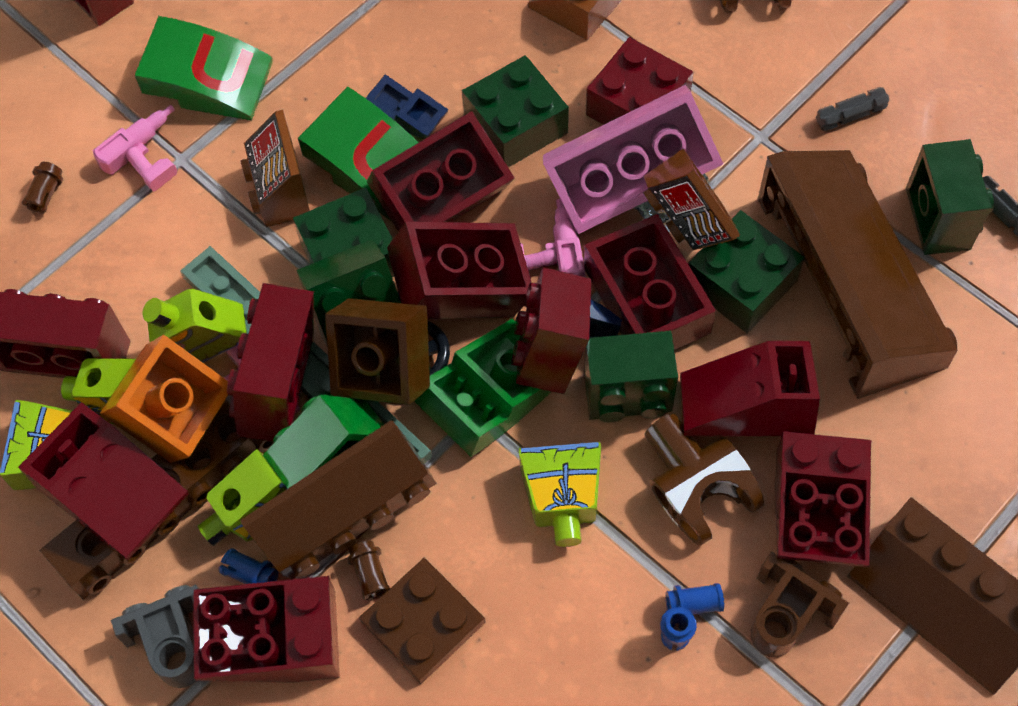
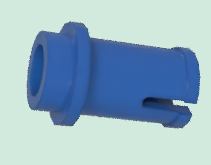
[219,548,279,584]
[665,583,724,615]
[660,607,697,651]

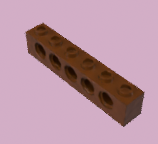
[39,395,274,600]

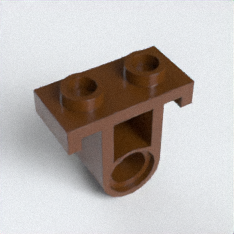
[751,552,849,657]

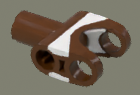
[644,413,764,546]

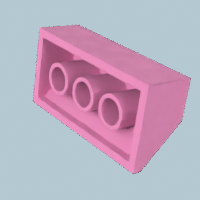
[543,85,724,234]

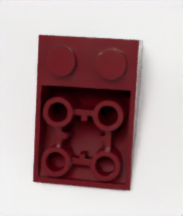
[680,341,820,436]
[18,402,189,560]
[775,431,871,567]
[193,576,340,682]

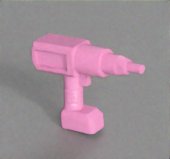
[92,105,177,191]
[521,199,585,277]

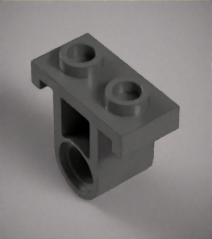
[111,585,199,688]

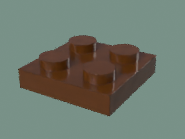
[359,557,486,684]

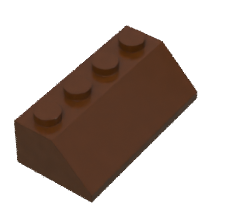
[240,420,437,580]
[848,497,1018,695]

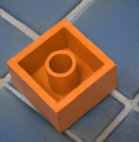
[100,334,228,463]

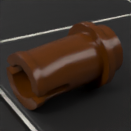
[22,161,63,214]
[347,540,390,600]

